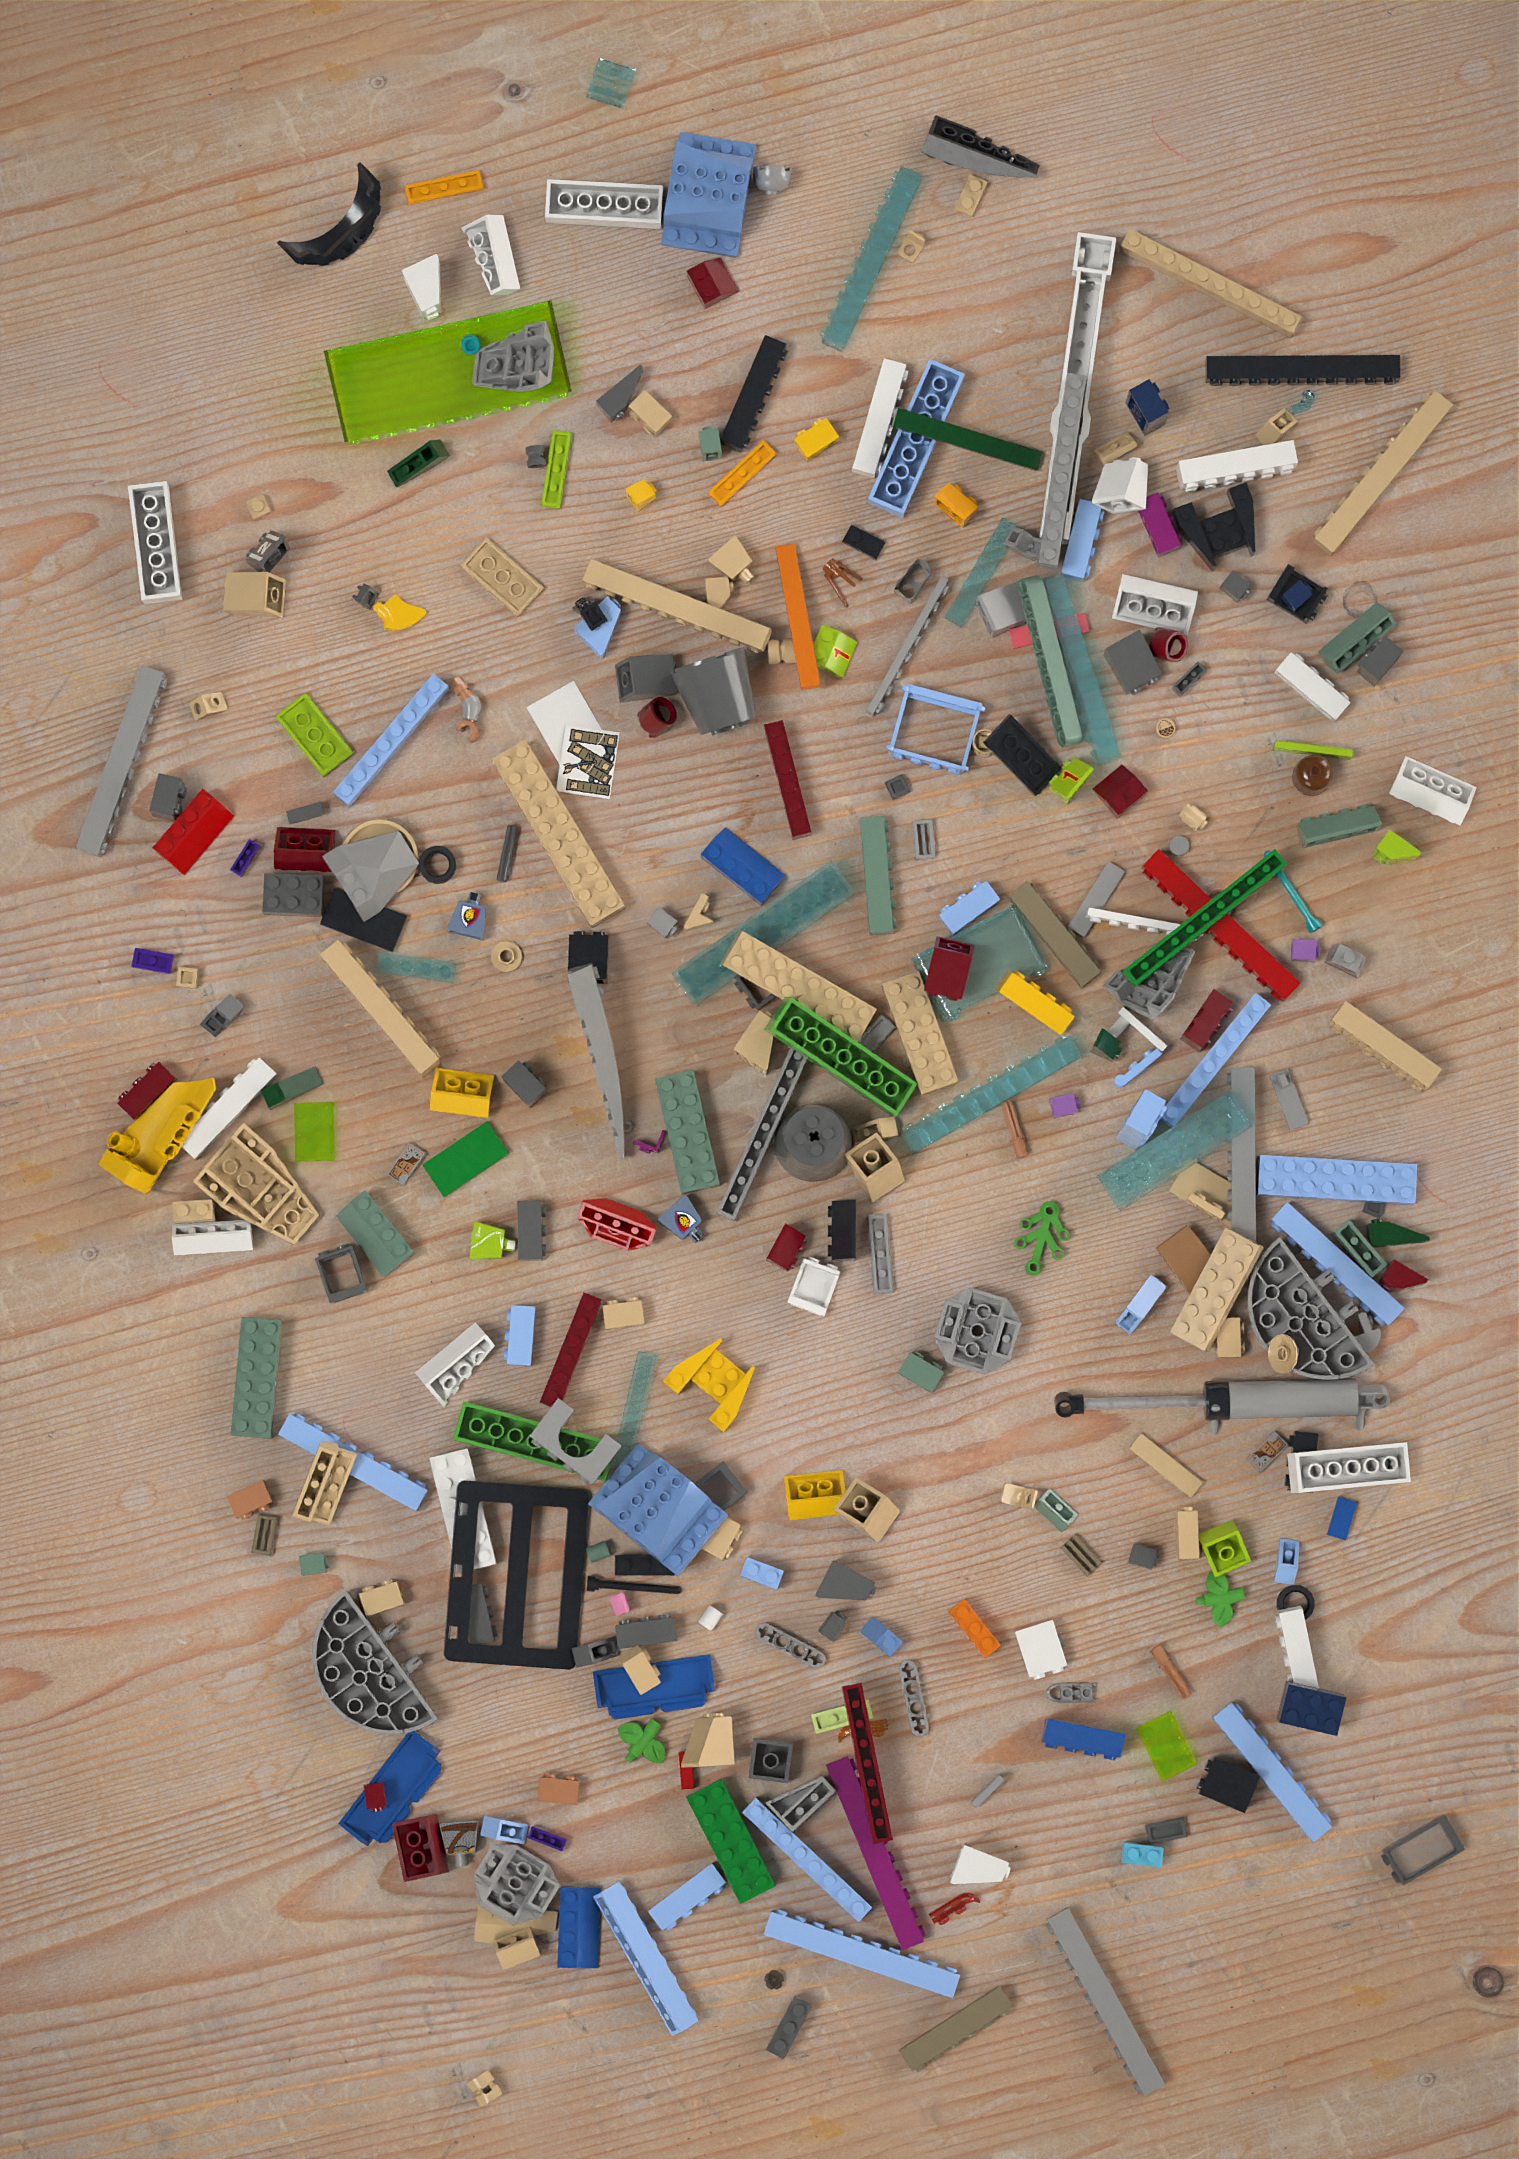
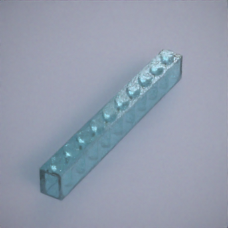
[820,166,922,352]
[1042,572,1122,766]
[900,1035,1082,1155]

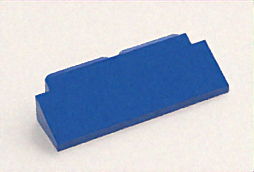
[593,1654,715,1719]
[338,1731,442,1846]

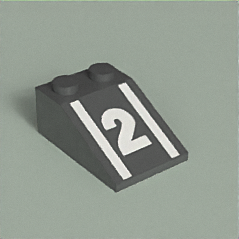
[246,530,290,573]

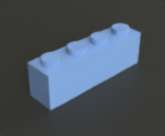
[1060,499,1104,582]
[648,1863,726,1931]

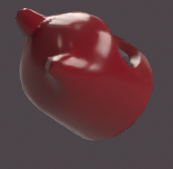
[1149,627,1188,662]
[637,697,677,738]

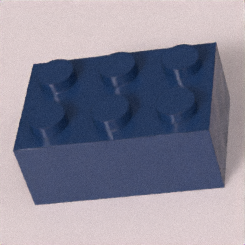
[1125,379,1170,436]
[1277,1681,1347,1736]

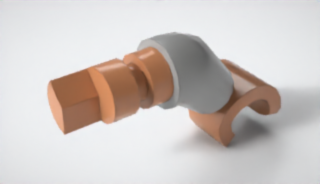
[449,677,481,743]

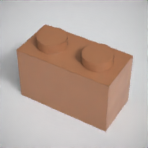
[226,1480,274,1520]
[537,1773,579,1805]

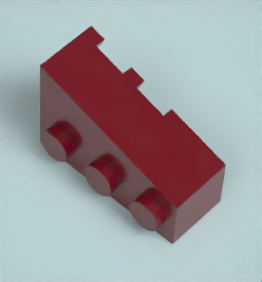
[1180,989,1233,1052]

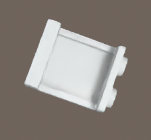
[787,1257,840,1317]
[1015,1620,1067,1680]

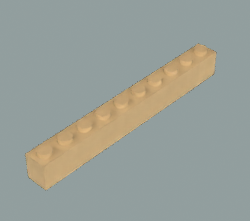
[1119,229,1302,338]
[1313,390,1454,556]
[582,559,772,653]

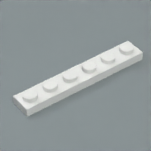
[1085,908,1203,941]

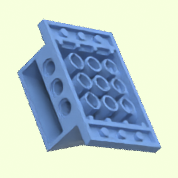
[661,132,756,258]
[588,1443,729,1577]

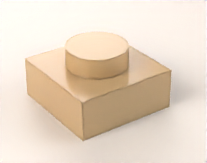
[246,494,271,520]
[176,967,198,989]

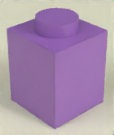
[1291,939,1320,962]
[1050,1093,1080,1119]

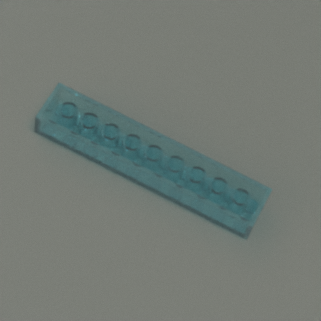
[672,860,854,1007]

